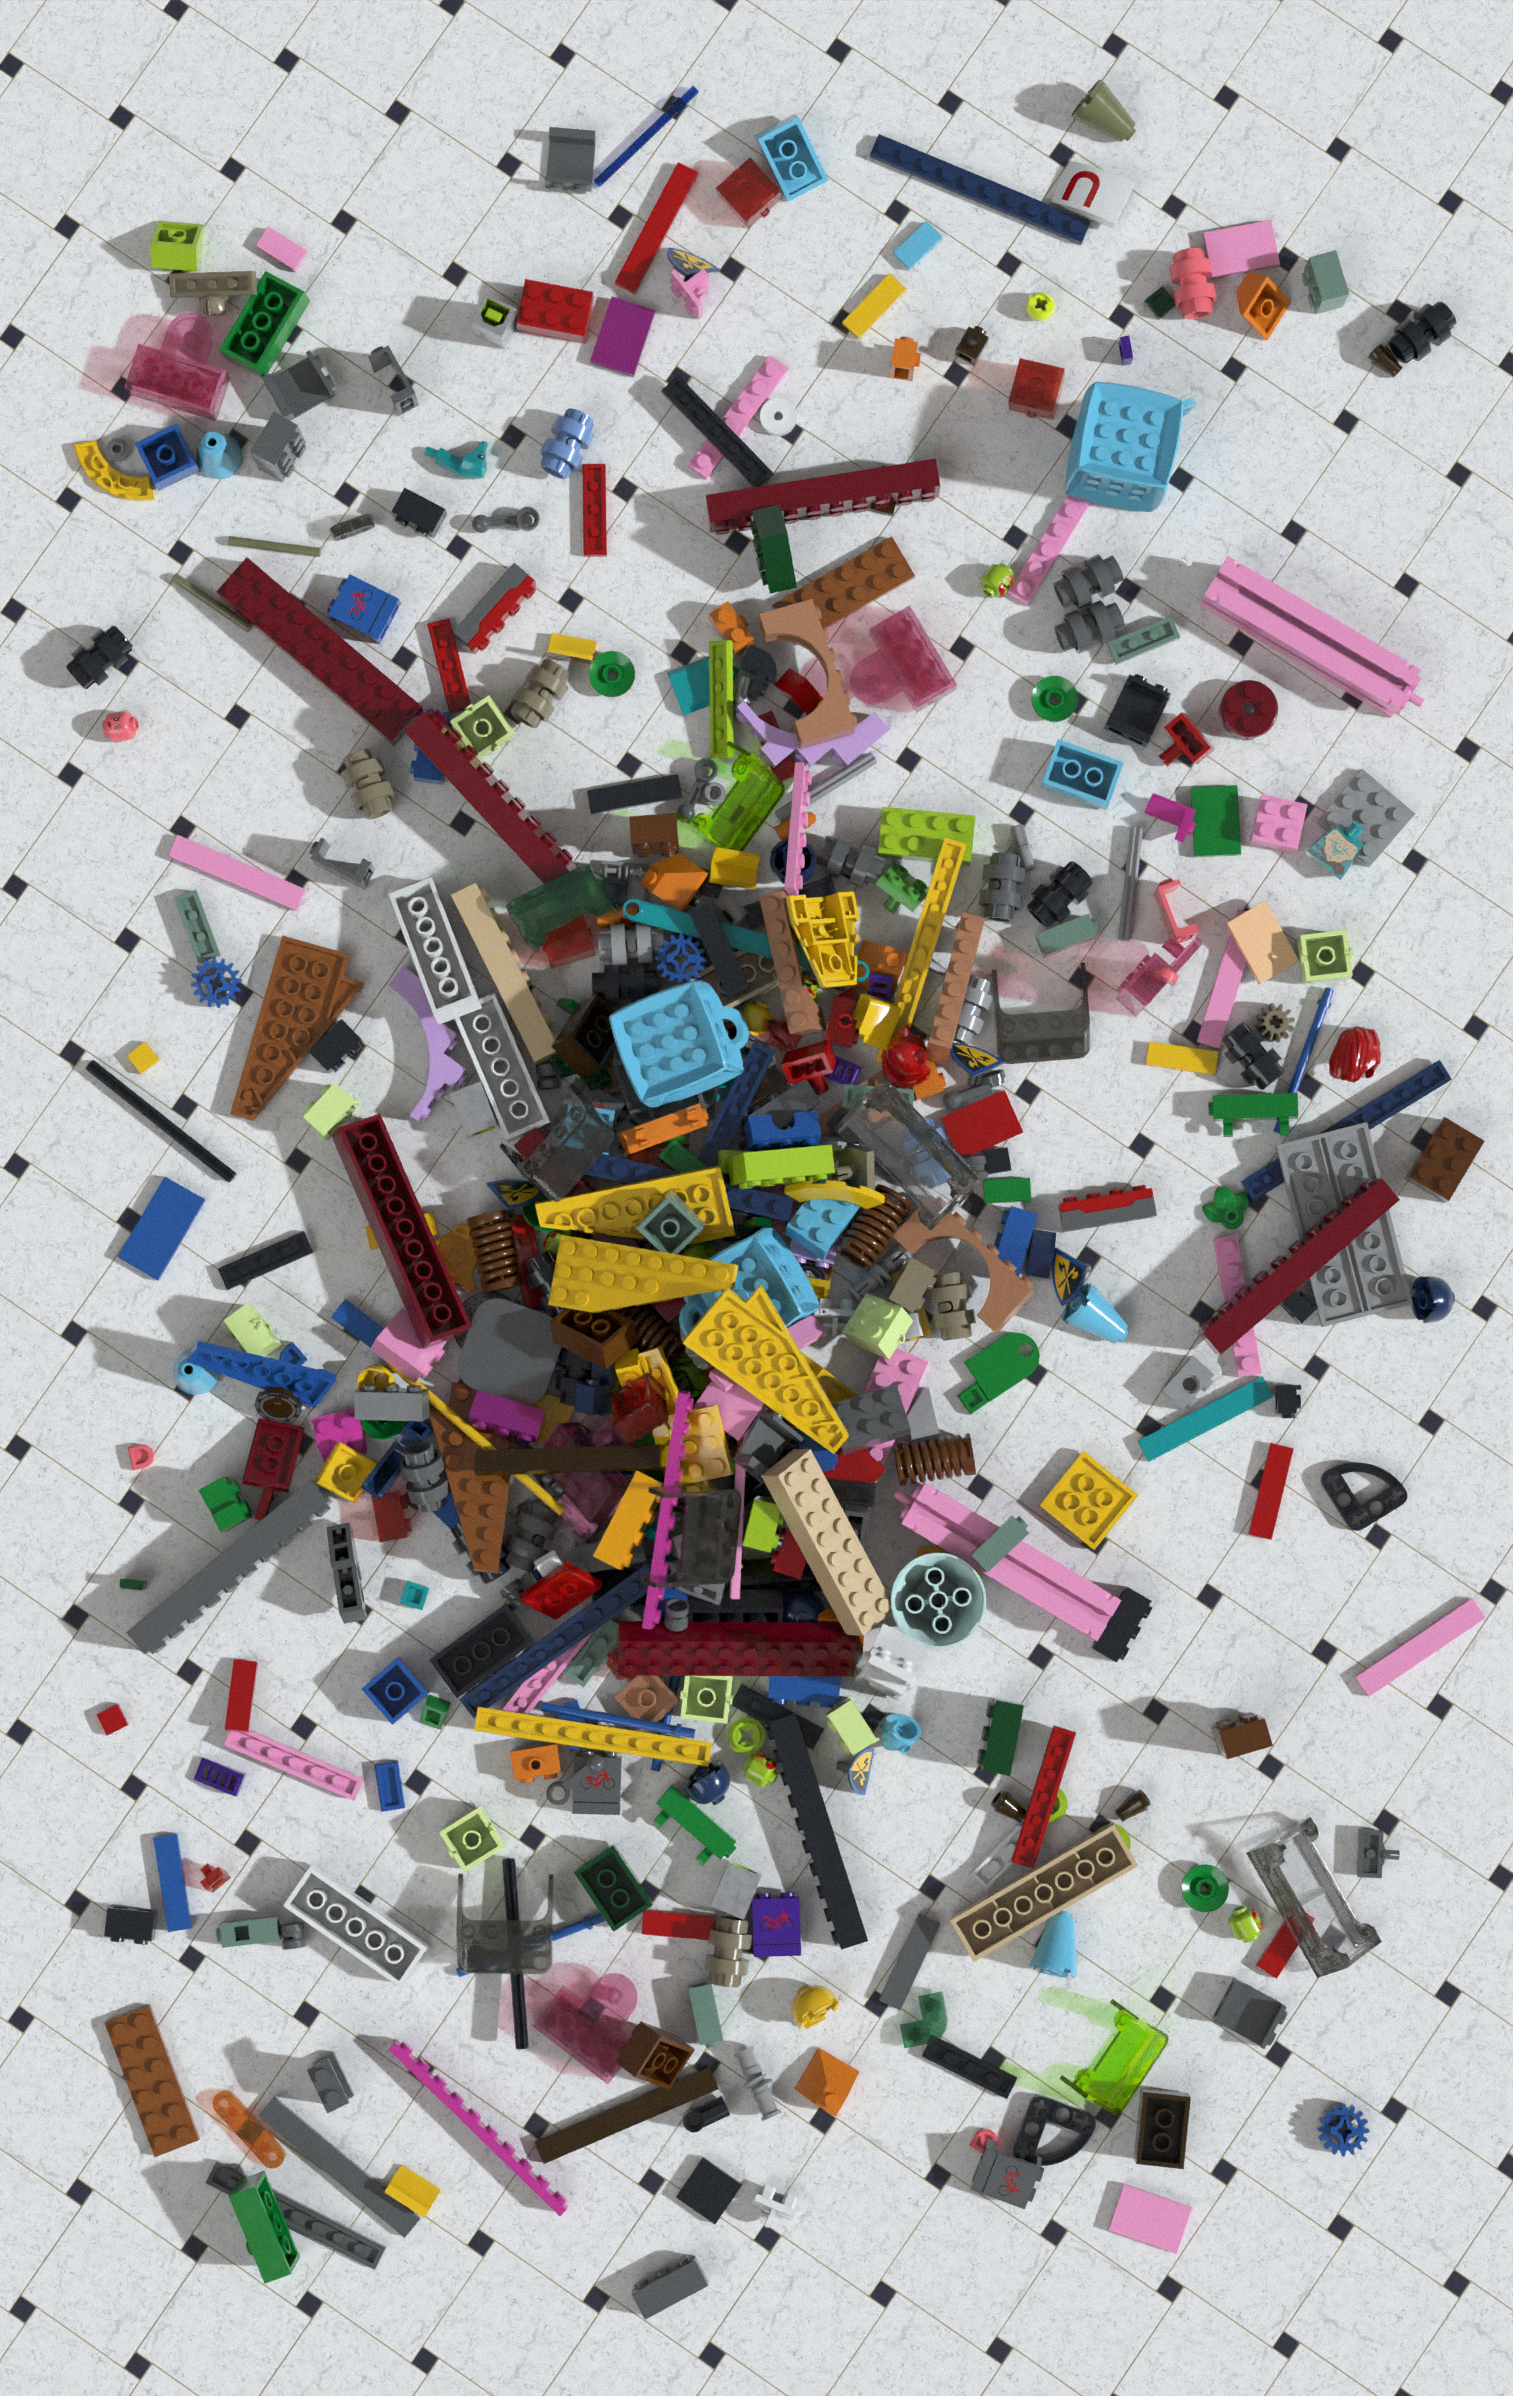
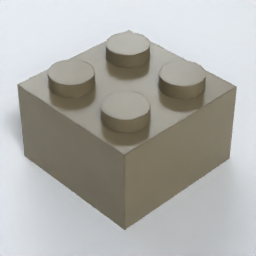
[885,1257,937,1314]

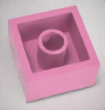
[1249,794,1308,854]

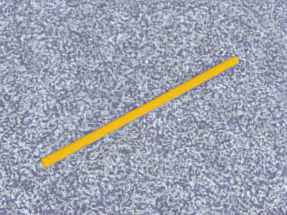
[386,1362,566,1516]

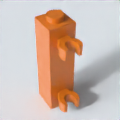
[617,1103,709,1155]

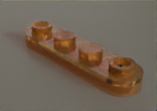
[213,2090,286,2168]

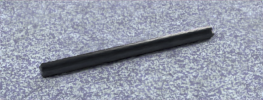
[86,1060,236,1183]
[502,1858,529,2050]

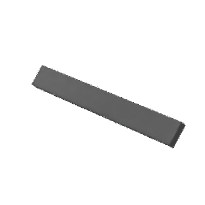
[259,2096,420,2238]
[206,2160,386,2270]

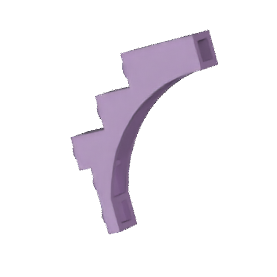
[735,701,890,768]
[389,966,468,1122]

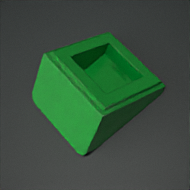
[419,1695,451,1730]

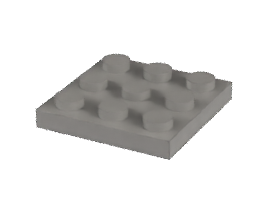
[1316,769,1415,867]

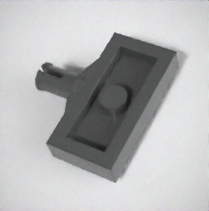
[1357,1829,1400,1878]

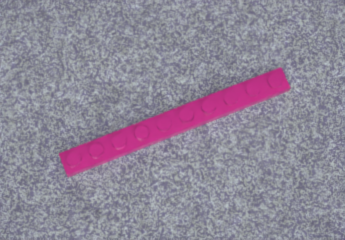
[642,1390,693,1630]
[389,2040,568,2216]

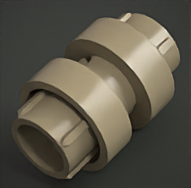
[511,659,569,728]
[341,749,395,820]
[929,1272,976,1341]
[705,1916,752,1987]

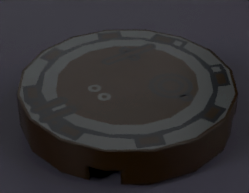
[254,1387,303,1423]

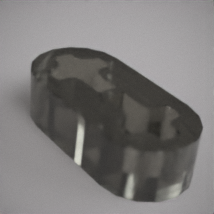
[330,514,375,541]

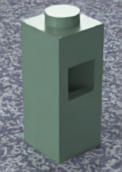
[1035,914,1099,958]
[970,1516,1029,1573]
[216,1915,281,1948]
[688,1982,723,2048]

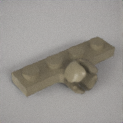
[169,271,257,316]

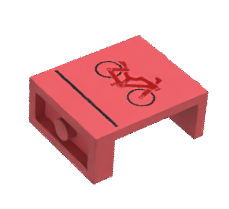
[1153,878,1199,946]

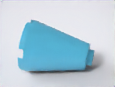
[196,432,243,480]
[1062,1283,1129,1343]
[173,1349,220,1395]
[1029,1911,1077,1978]

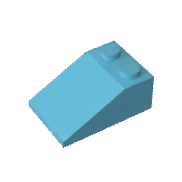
[754,115,828,202]

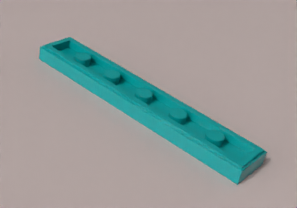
[1137,1376,1273,1462]

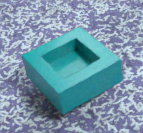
[400,1580,430,1610]

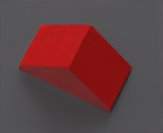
[774,668,824,715]

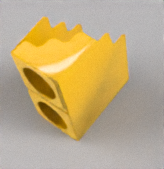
[852,993,902,1050]

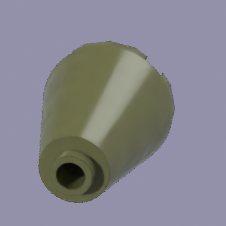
[1072,79,1136,142]

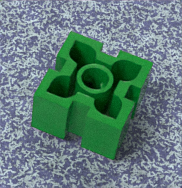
[198,1477,252,1532]

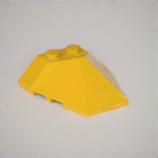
[786,891,859,988]

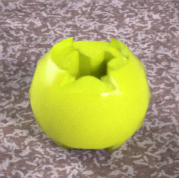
[1026,292,1055,321]

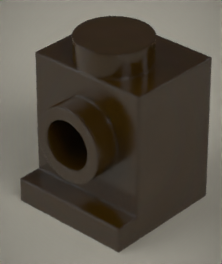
[955,326,989,366]

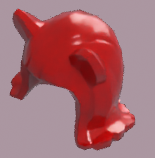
[881,1024,930,1089]

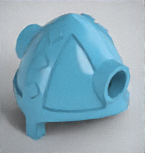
[880,1714,921,1754]

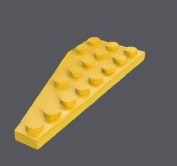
[535,1165,735,1244]
[548,1235,739,1313]

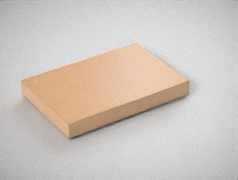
[1225,900,1299,984]

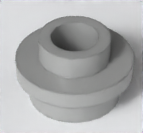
[106,438,129,462]
[703,782,726,806]

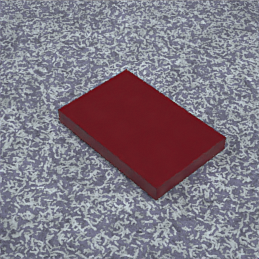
[242,1418,304,1493]

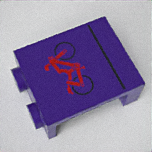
[752,1892,801,1957]

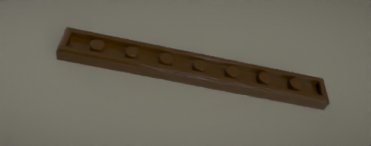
[474,1445,662,1476]
[535,2066,719,2164]

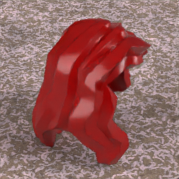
[1329,1026,1381,1083]

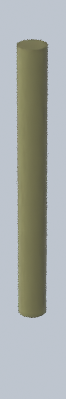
[228,536,321,557]
[171,573,252,633]

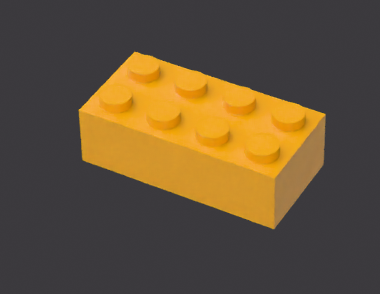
[593,1471,664,1571]

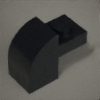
[741,644,777,702]

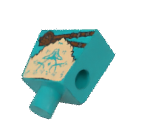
[1307,821,1364,880]

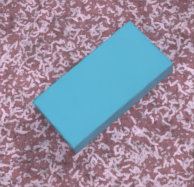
[893,221,942,271]

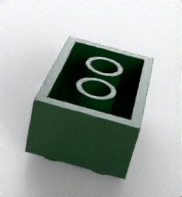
[749,505,797,594]
[977,1698,1024,1776]
[574,1843,654,1932]

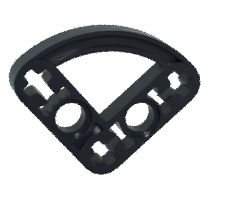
[1320,1462,1407,1531]
[1013,2094,1096,2166]

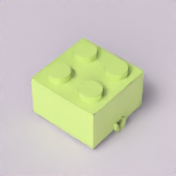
[450,695,517,760]
[1297,930,1353,985]
[303,1083,361,1141]
[842,1293,913,1359]
[224,1304,282,1357]
[680,1676,733,1724]
[826,1695,880,1755]
[439,1805,506,1873]

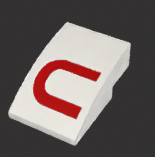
[1050,161,1134,229]

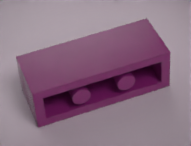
[468,1390,545,1444]

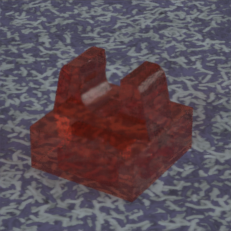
[200,1863,231,1893]

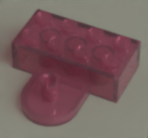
[124,313,230,421]
[850,605,957,713]
[1116,936,1203,1017]
[543,1414,635,1523]
[533,1973,638,2084]

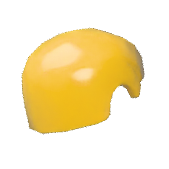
[357,1364,394,1388]

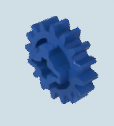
[655,934,706,985]
[191,957,242,1008]
[1317,2103,1370,2157]

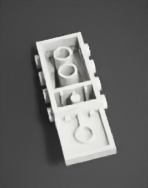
[854,1623,926,1700]

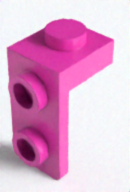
[1145,793,1196,843]

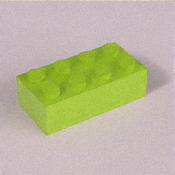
[878,807,975,866]
[727,1145,835,1189]
[742,1499,784,1553]

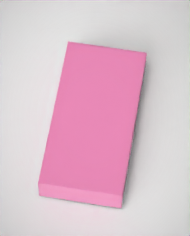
[256,226,307,272]

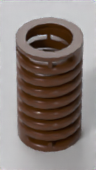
[835,1184,912,1271]
[467,1210,523,1293]
[611,1304,686,1369]
[893,1433,976,1486]

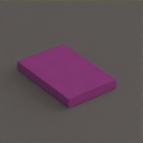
[590,297,656,377]

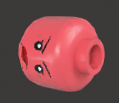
[102,710,139,743]

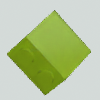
[150,221,204,273]

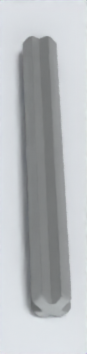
[775,752,877,822]
[1118,826,1143,941]

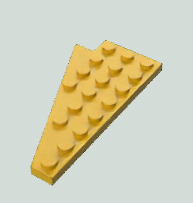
[683,1284,849,1454]

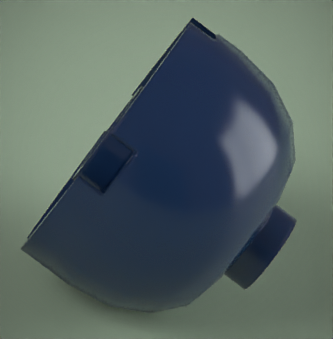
[770,838,816,884]
[1411,1276,1455,1323]
[782,1591,825,1622]
[682,1760,730,1805]

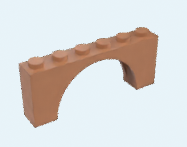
[758,599,857,750]
[759,891,826,1035]
[926,912,985,1065]
[893,1195,1035,1333]

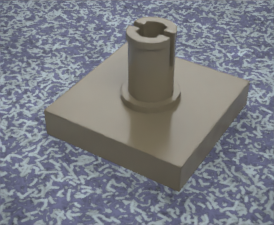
[830,1143,875,1190]

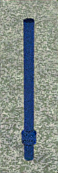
[594,86,699,188]

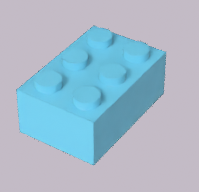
[1041,739,1124,810]
[785,1174,863,1260]

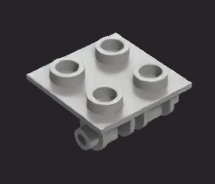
[598,860,648,909]

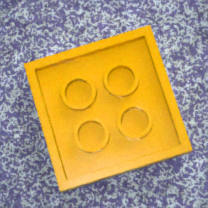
[649,1404,735,1486]
[1039,1451,1138,1550]

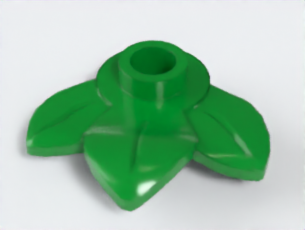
[1202,1186,1249,1230]

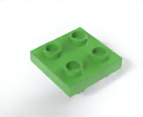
[875,863,929,913]

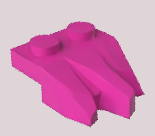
[311,1409,368,1463]

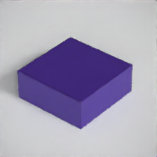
[1118,336,1133,366]

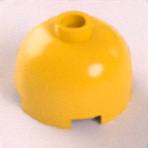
[791,1984,839,2030]

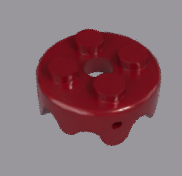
[1218,680,1278,741]

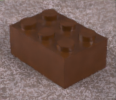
[629,813,680,858]
[1405,1117,1485,1203]
[550,1308,637,1369]
[1211,1712,1273,1759]
[615,2021,695,2090]

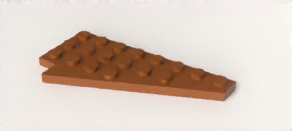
[230,935,365,1121]
[429,1383,516,1574]

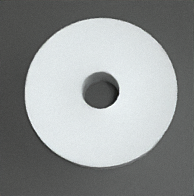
[760,398,797,436]

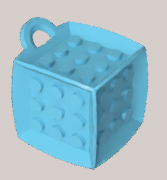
[1065,382,1197,512]
[609,980,749,1107]
[679,1227,820,1336]

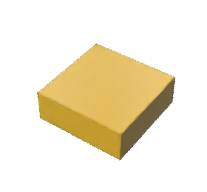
[127,1041,160,1074]

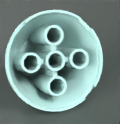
[891,1553,986,1649]

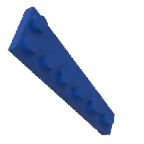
[187,1341,336,1408]

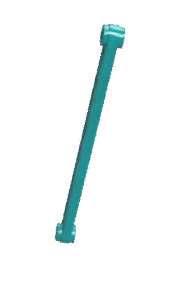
[622,899,870,982]

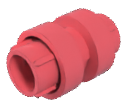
[1169,248,1217,319]

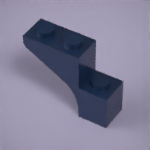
[574,1347,632,1415]
[361,1421,433,1501]

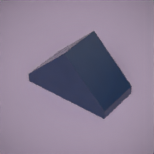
[1025,1229,1056,1279]

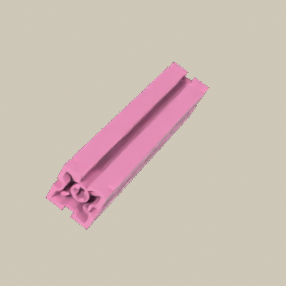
[1200,556,1424,718]
[894,1483,1122,1641]

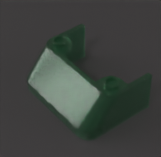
[506,865,619,953]

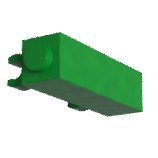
[1208,1093,1298,1137]
[653,1784,736,1866]

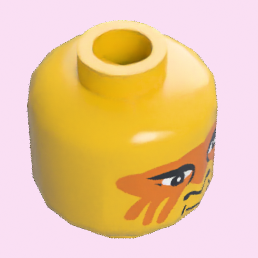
[742,1000,773,1036]

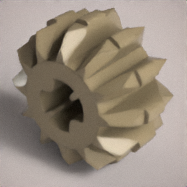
[1255,1003,1295,1043]

